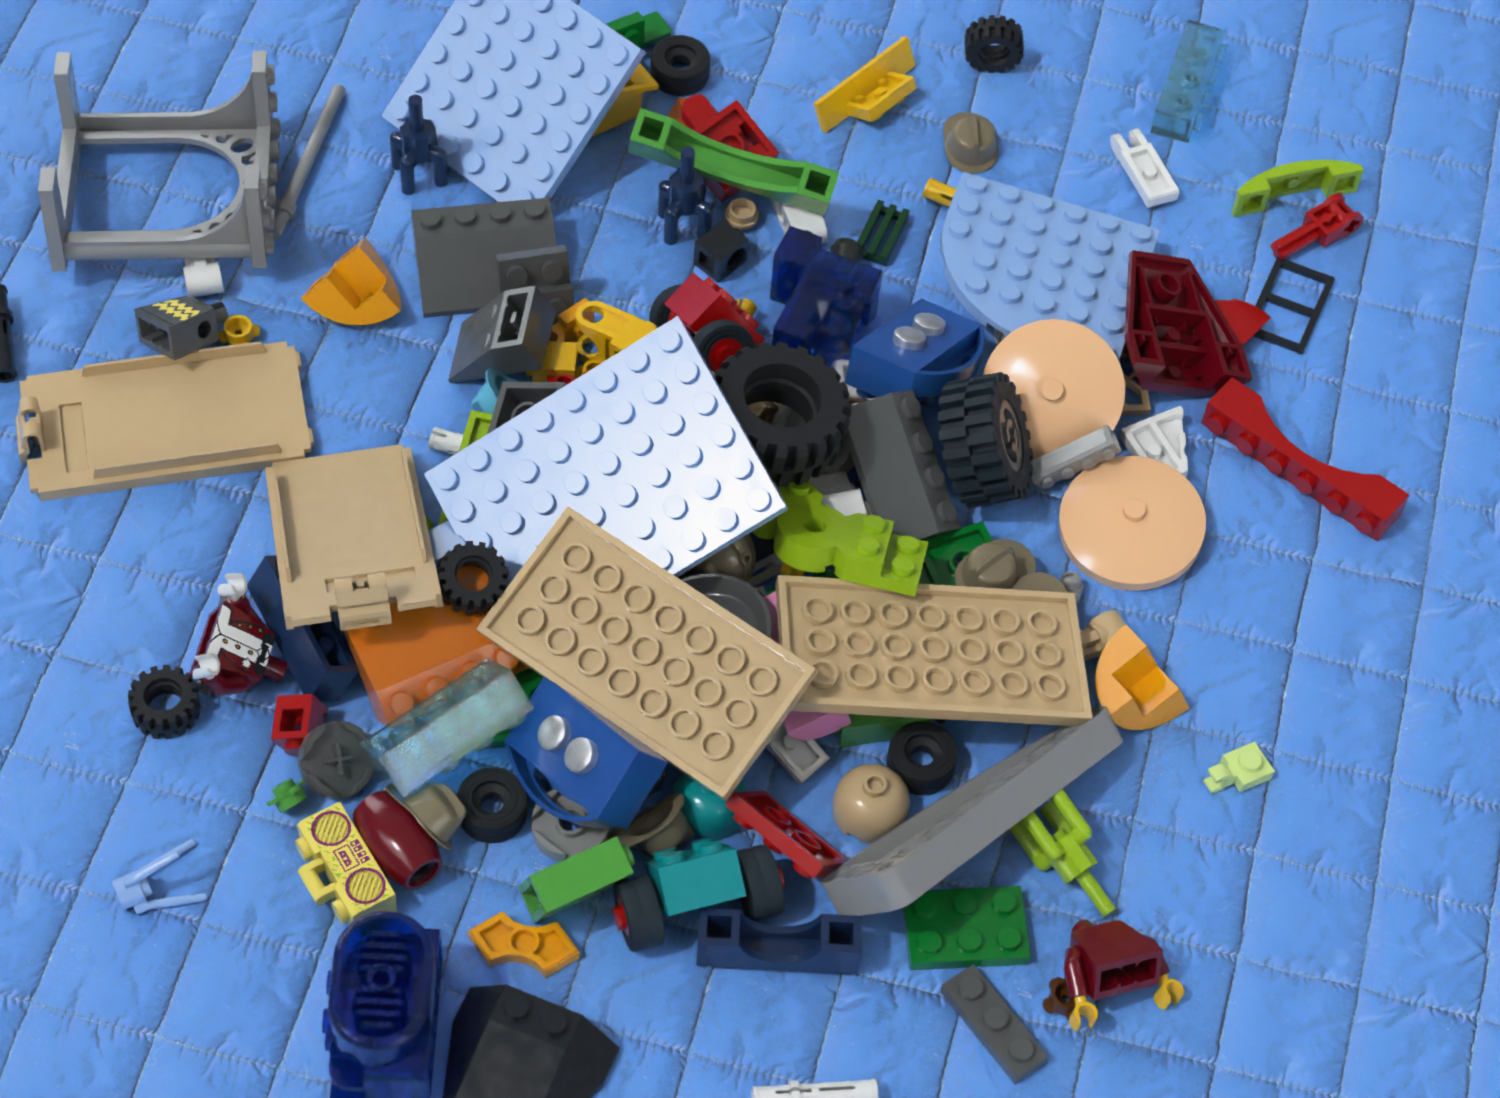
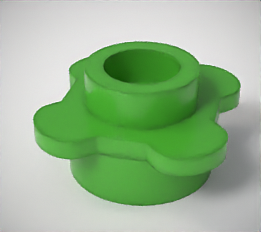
[266,778,307,813]

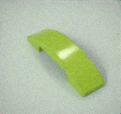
[1231,160,1364,217]

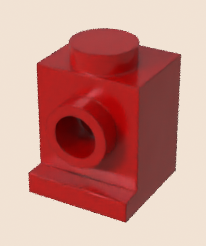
[271,694,328,757]

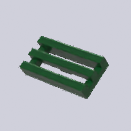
[857,200,910,266]

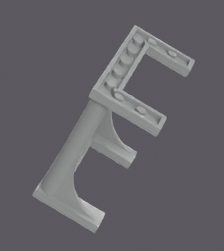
[38,50,280,272]

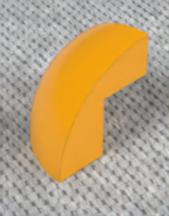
[301,237,401,325]
[1095,624,1190,730]

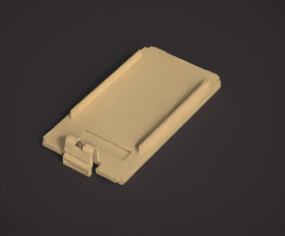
[15,341,314,501]
[265,444,443,631]

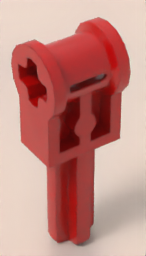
[1271,193,1364,259]

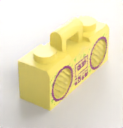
[295,802,398,934]

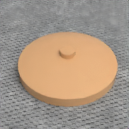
[983,319,1125,460]
[1058,456,1206,591]

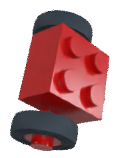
[649,272,765,372]

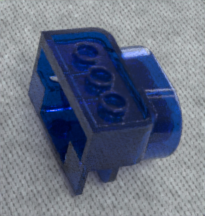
[322,911,443,1098]

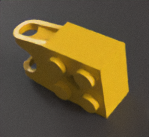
[576,301,658,364]

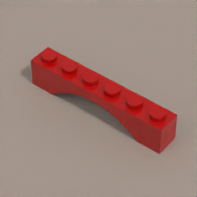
[1201,377,1410,542]

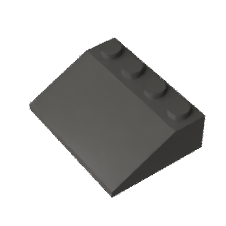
[411,197,557,318]

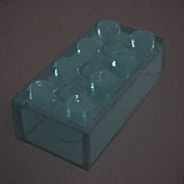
[359,658,534,797]

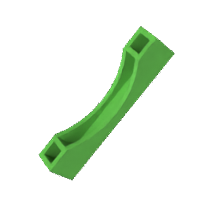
[628,108,839,216]

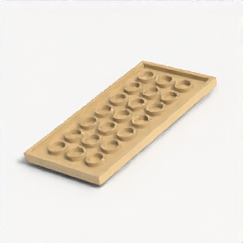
[476,506,818,801]
[775,575,1093,726]

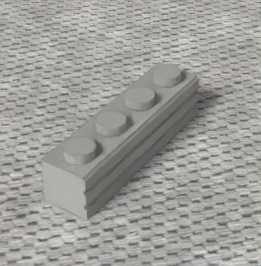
[1030,425,1122,490]

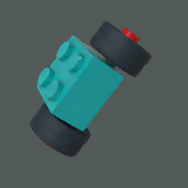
[612,837,785,952]

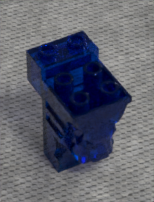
[770,226,882,361]

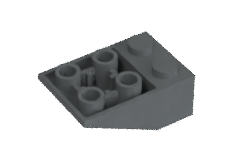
[448,285,556,383]

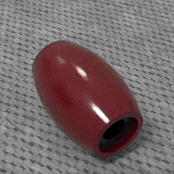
[353,790,443,890]

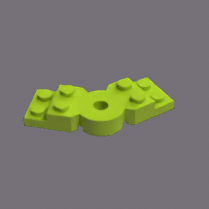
[752,482,928,597]

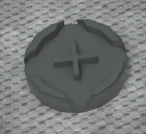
[298,721,376,799]

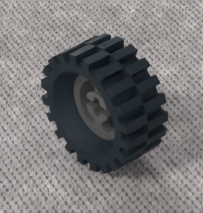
[938,372,1033,508]

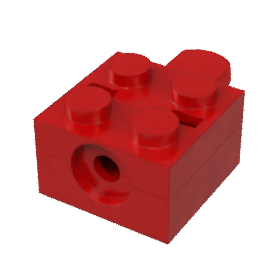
[680,94,779,203]

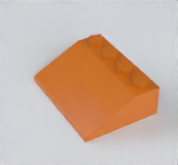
[338,565,529,728]

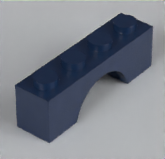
[696,908,862,974]

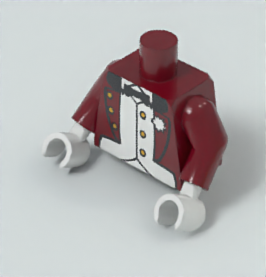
[189,573,287,696]

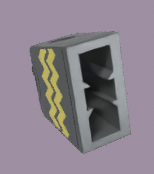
[134,296,228,360]

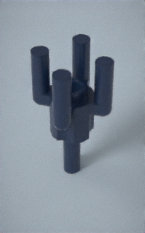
[390,95,448,195]
[658,147,713,245]

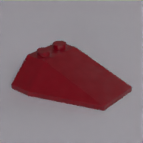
[1124,250,1253,398]

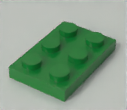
[903,886,1031,970]

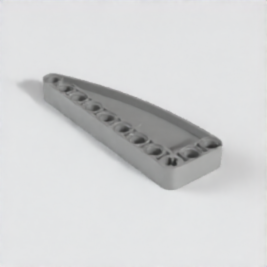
[821,706,1123,916]

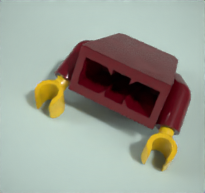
[1064,920,1184,1031]

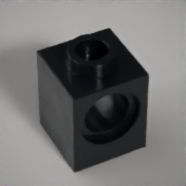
[693,220,748,283]

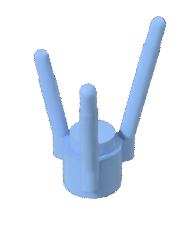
[112,839,208,915]

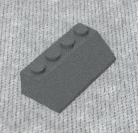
[845,390,960,540]

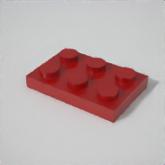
[725,790,849,879]

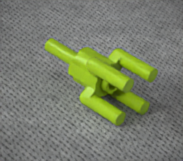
[1009,789,1116,918]

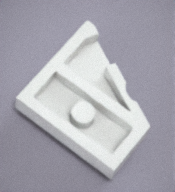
[1119,405,1188,477]

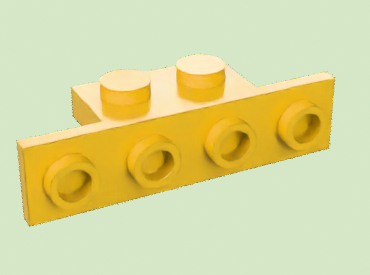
[813,36,917,133]

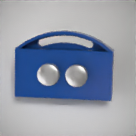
[845,298,985,404]
[504,677,668,830]

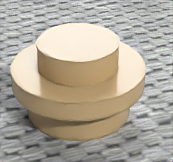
[725,198,759,230]

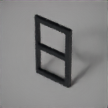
[1253,257,1335,355]

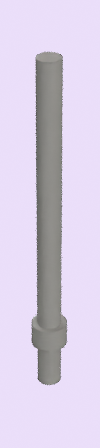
[269,84,346,240]

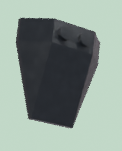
[443,984,620,1098]

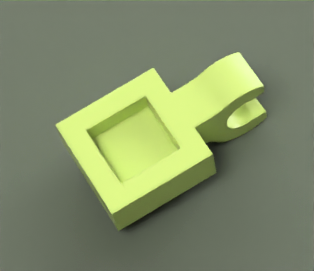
[1203,741,1275,794]

